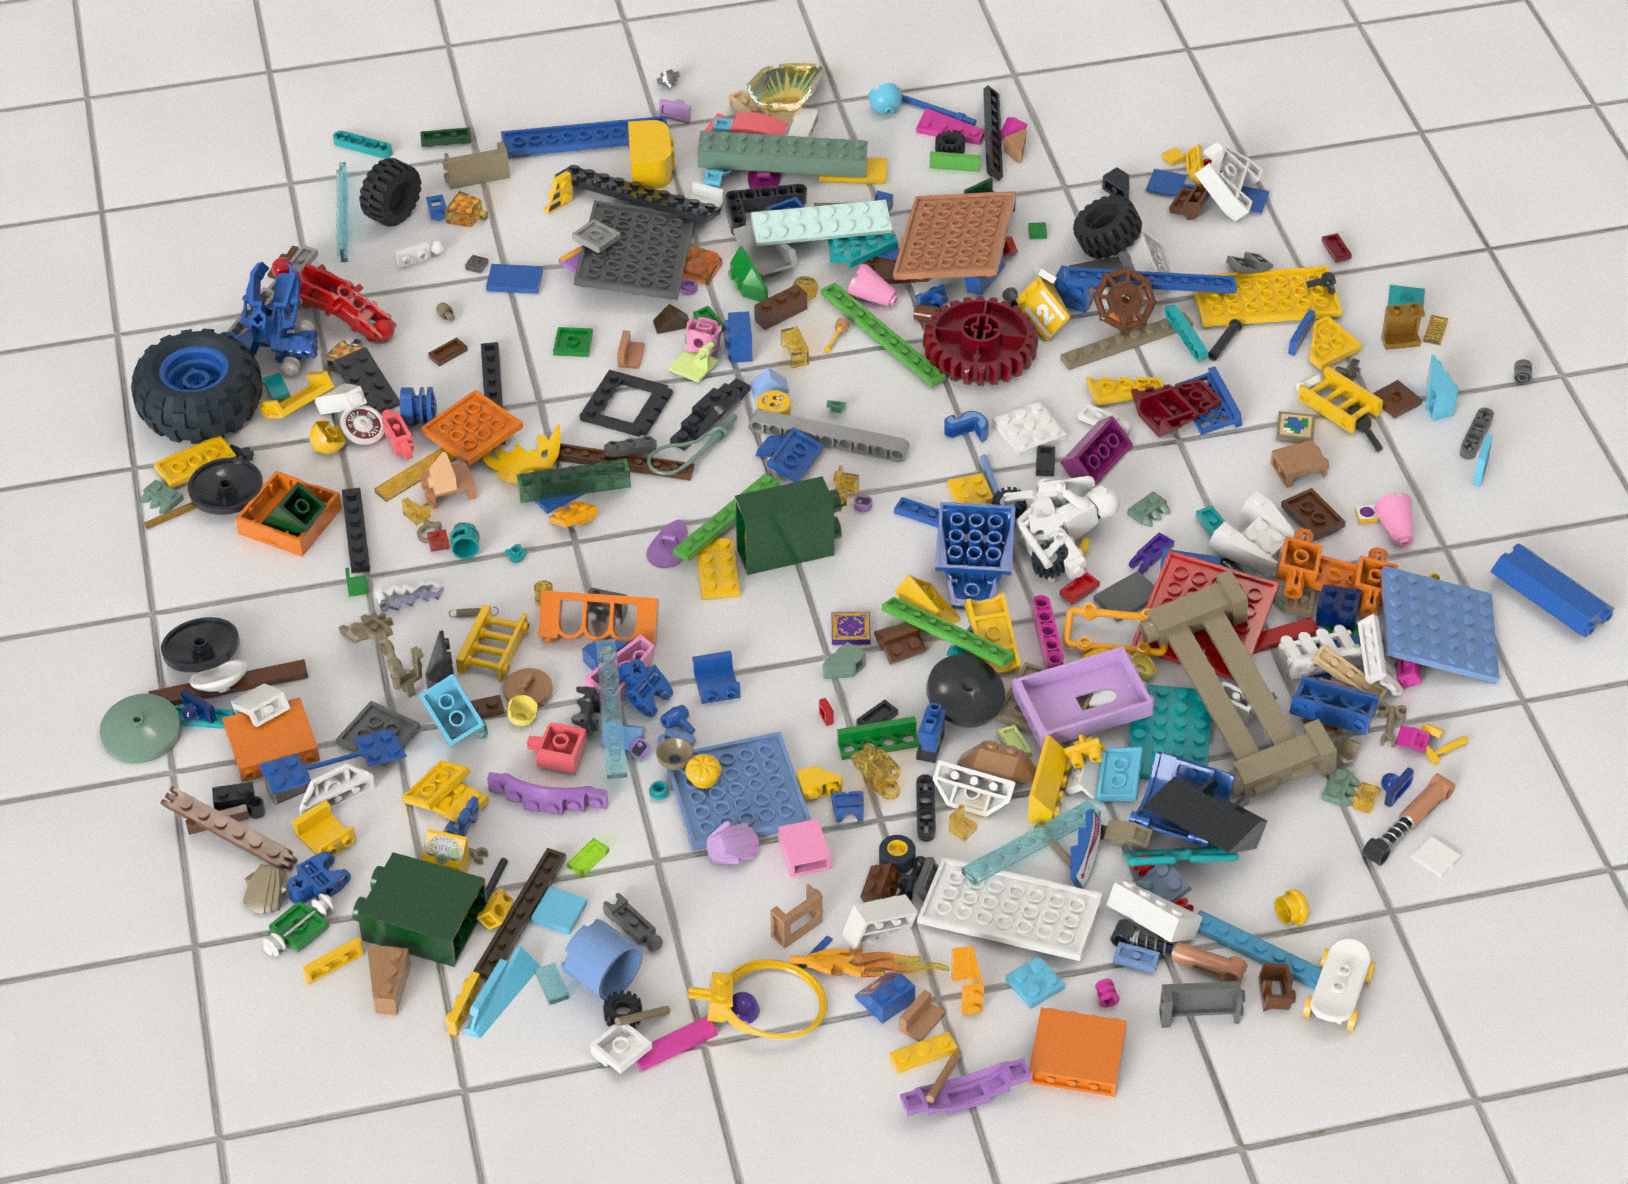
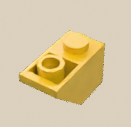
[796,766,842,801]

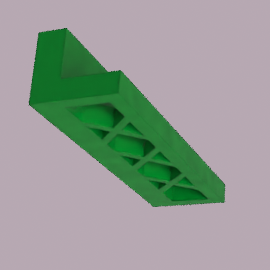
[837,716,920,760]

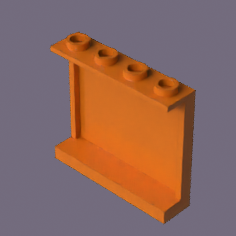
[222,697,320,782]
[1028,1007,1127,1097]

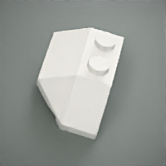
[933,760,1016,817]
[299,763,375,815]

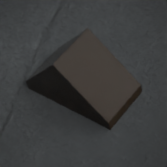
[653,304,689,334]

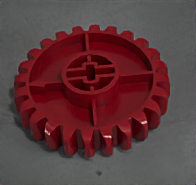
[923,296,1039,386]

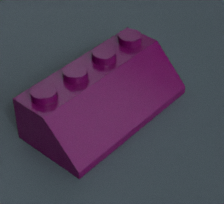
[1060,415,1133,486]

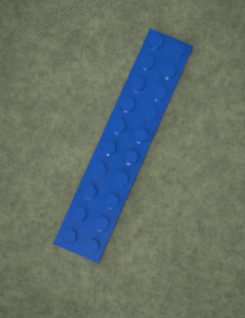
[501,116,668,157]

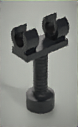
[897,856,926,900]

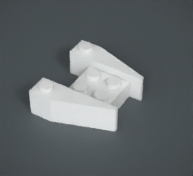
[1195,141,1263,222]
[1208,490,1295,577]

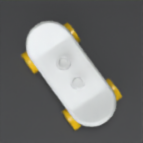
[1303,938,1376,1031]

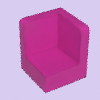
[1001,117,1028,137]
[1395,726,1431,753]

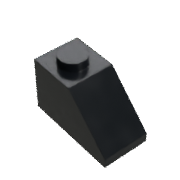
[1102,167,1130,199]

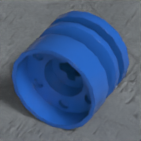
[400,387,437,425]

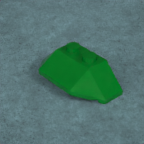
[728,246,768,302]

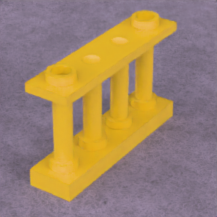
[1298,366,1383,434]
[456,605,530,682]

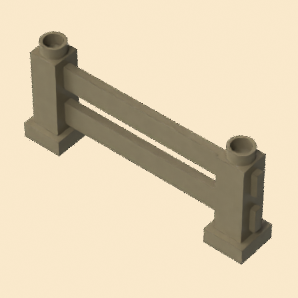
[1139,569,1337,798]

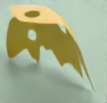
[481,423,561,484]

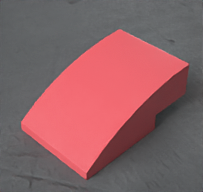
[729,112,788,136]

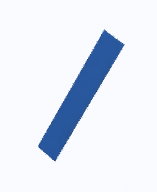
[797,936,833,969]

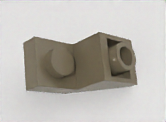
[1103,820,1153,850]

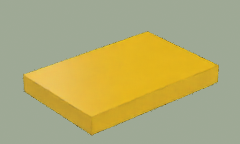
[401,760,471,810]

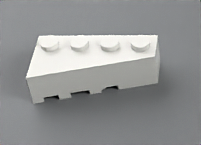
[1107,880,1203,942]

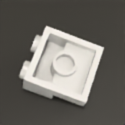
[590,1024,652,1074]

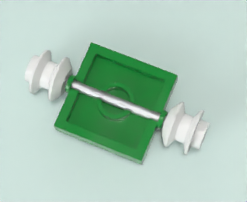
[263,894,334,956]

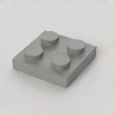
[572,219,621,253]

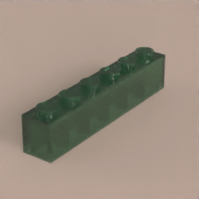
[516,459,631,503]

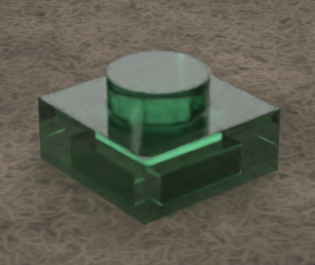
[826,400,847,413]

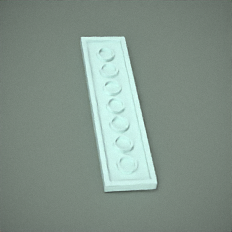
[751,200,892,246]

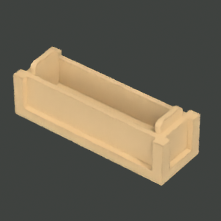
[729,89,771,116]

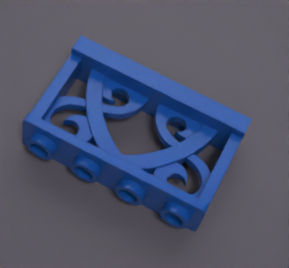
[1289,675,1380,735]

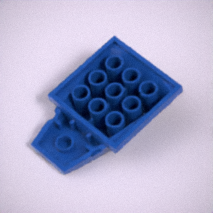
[935,502,1015,609]

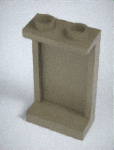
[442,142,510,189]

